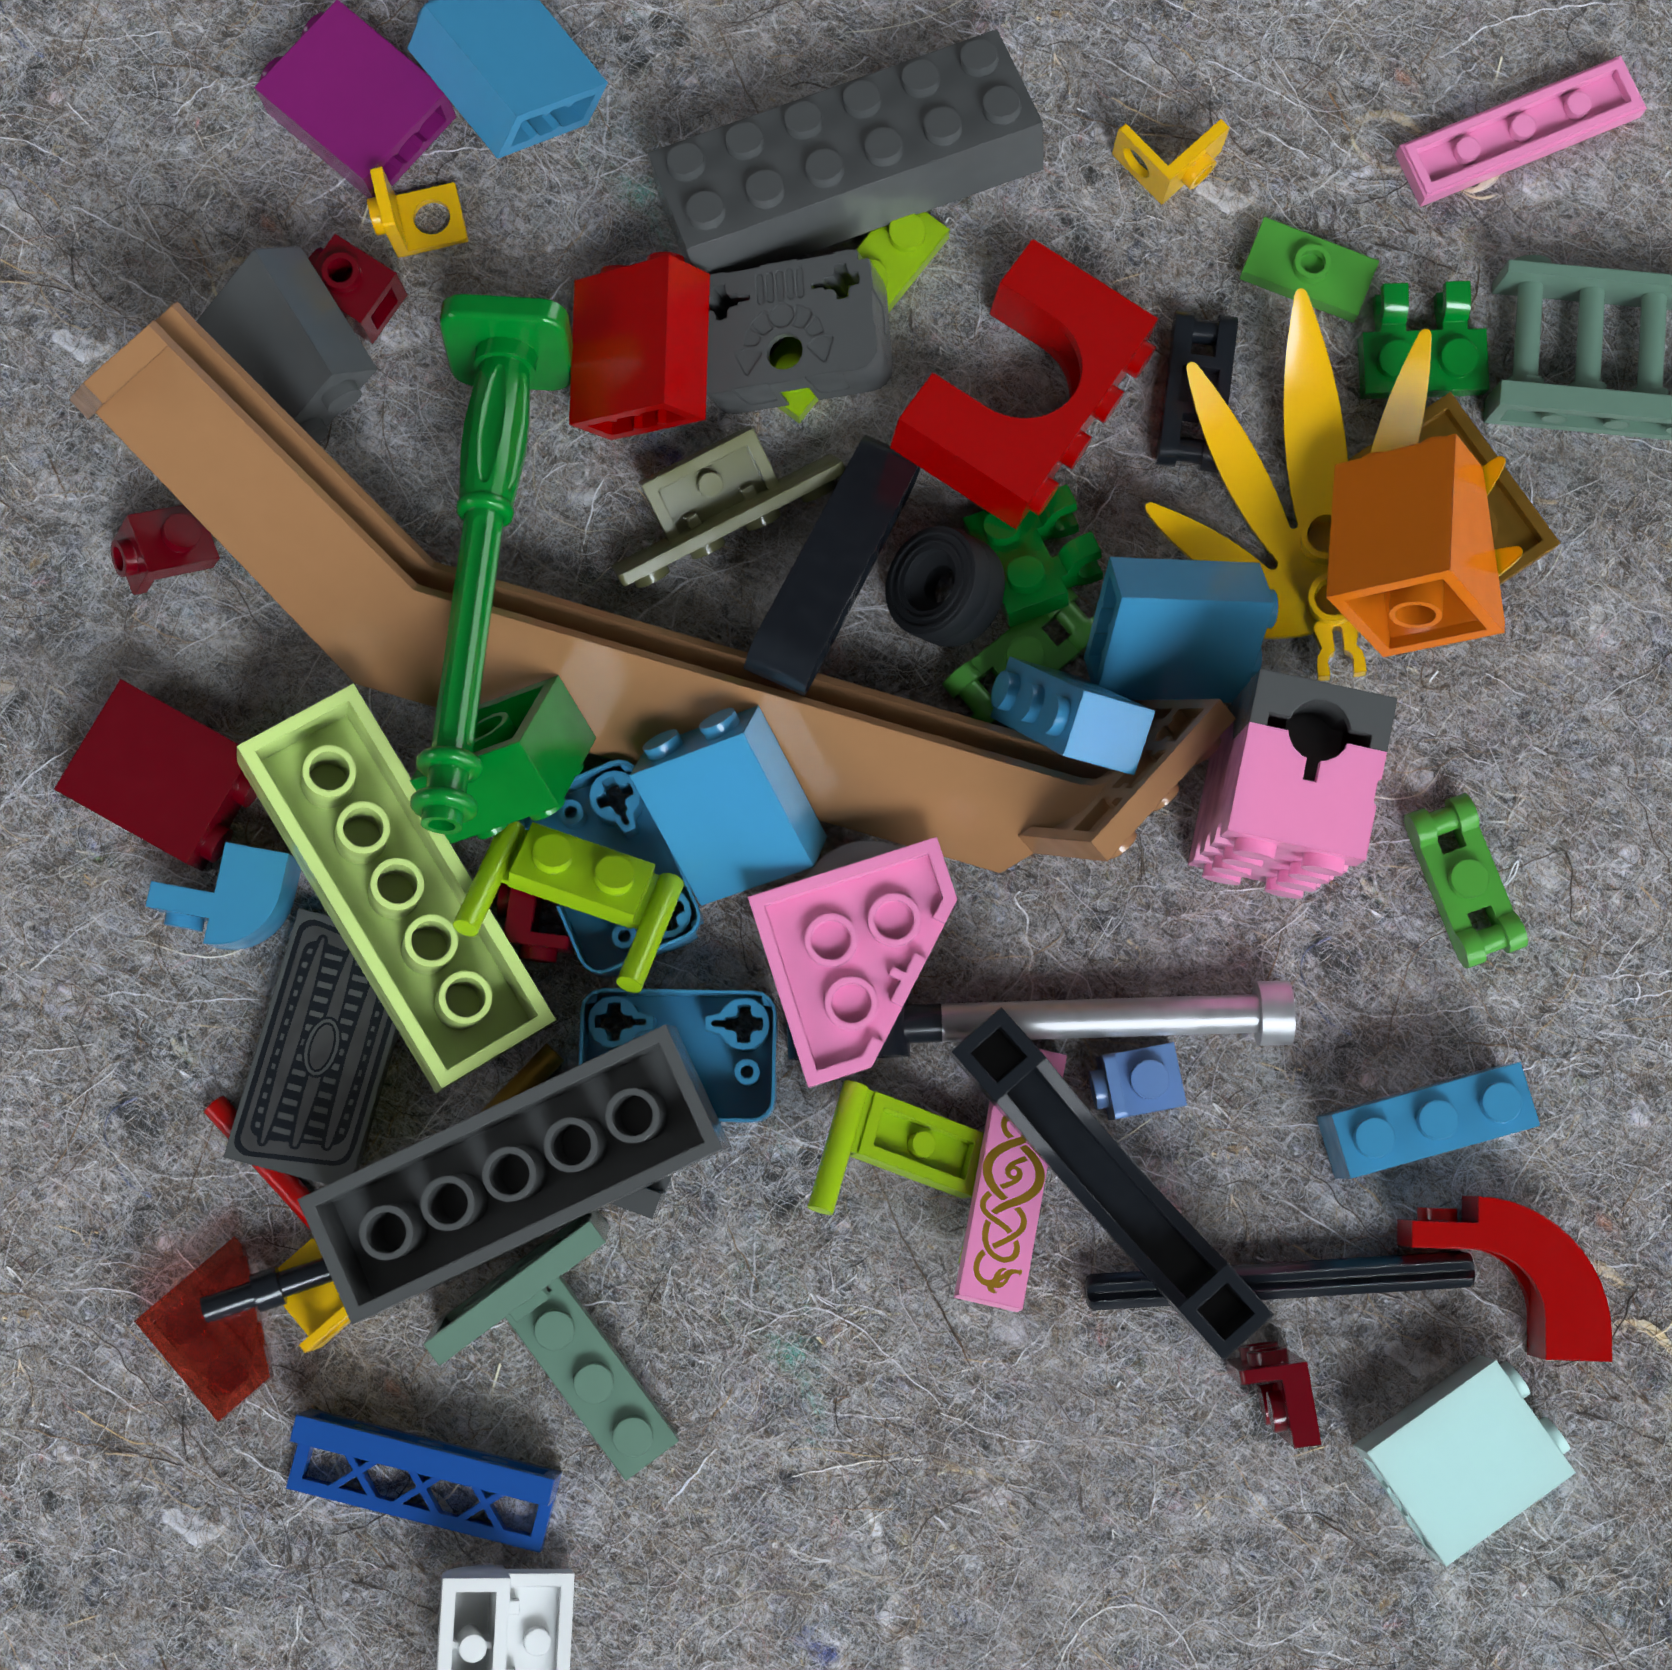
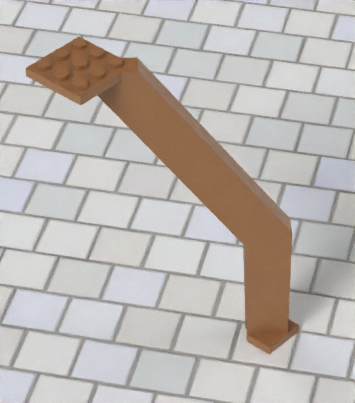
[69,301,1236,873]

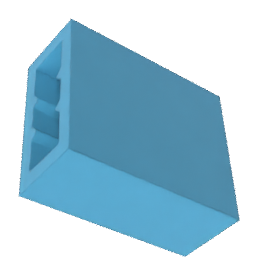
[407,0,608,159]
[1084,557,1278,703]
[629,705,827,906]

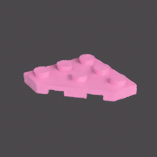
[748,837,957,1088]

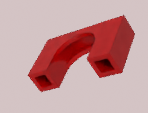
[890,239,1159,529]

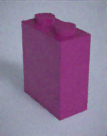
[254,0,456,198]

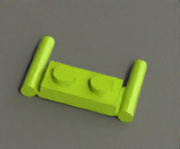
[453,821,684,993]
[807,1080,984,1264]

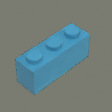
[990,657,1155,775]
[1316,1062,1541,1179]

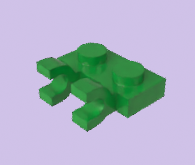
[1357,281,1490,399]
[963,484,1103,628]

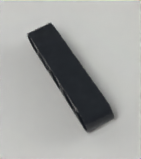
[744,435,921,696]

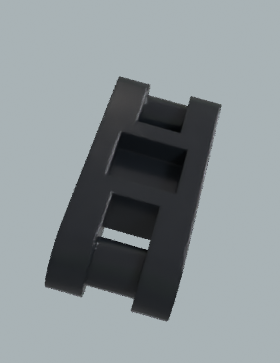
[1155,309,1238,473]

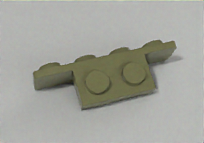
[611,426,846,588]

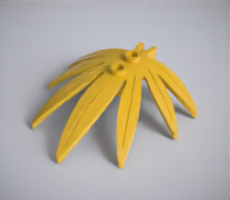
[1145,288,1523,681]

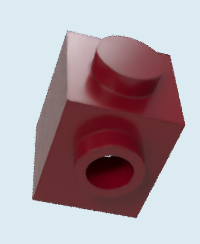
[308,234,407,344]

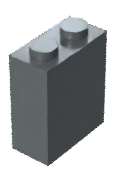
[196,246,377,443]

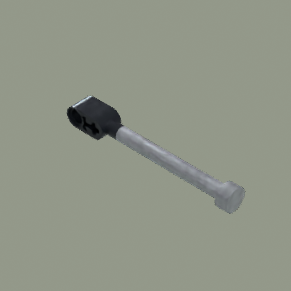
[787,980,1296,1060]

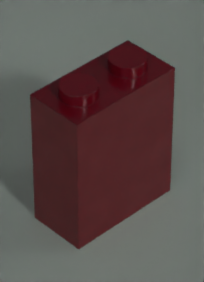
[54,679,257,871]

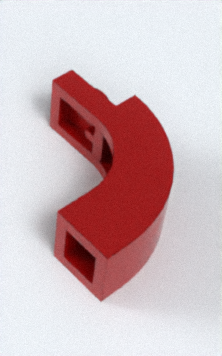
[1397,1195,1613,1362]

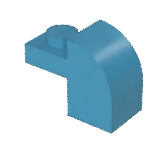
[146,842,301,950]

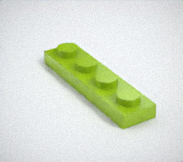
[769,212,950,424]

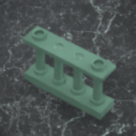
[1483,255,1672,440]

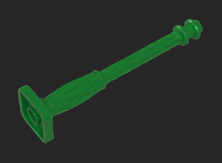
[410,294,573,834]

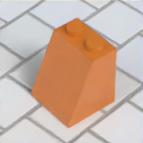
[1326,434,1505,657]

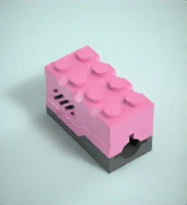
[1188,668,1398,899]

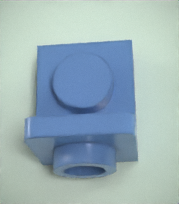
[1088,1042,1187,1121]

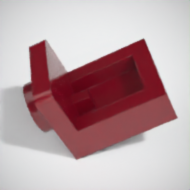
[111,505,220,595]
[497,883,574,964]

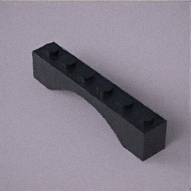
[948,1007,1274,1360]

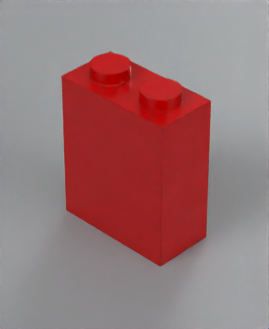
[569,252,710,440]

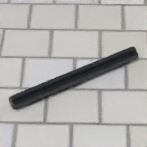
[1085,1251,1475,1311]

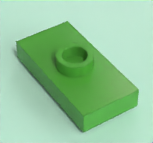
[1239,217,1379,323]

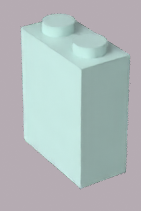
[1353,1355,1576,1567]

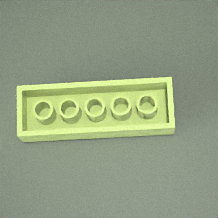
[237,683,556,1094]

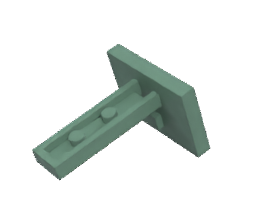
[423,1210,679,1481]

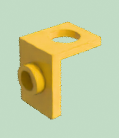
[1112,119,1230,205]
[367,166,469,258]
[278,1239,351,1353]

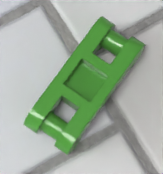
[942,588,1094,724]
[1404,793,1528,969]

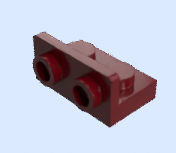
[1225,1341,1322,1449]

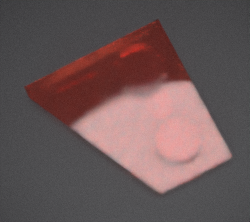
[134,1236,274,1422]

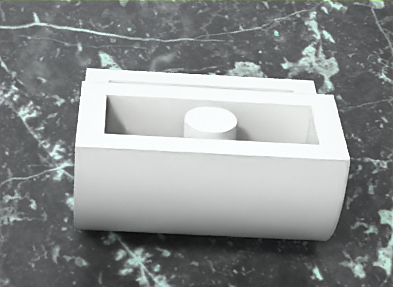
[436,1565,575,1670]

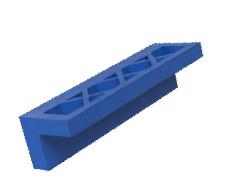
[286,1408,562,1553]

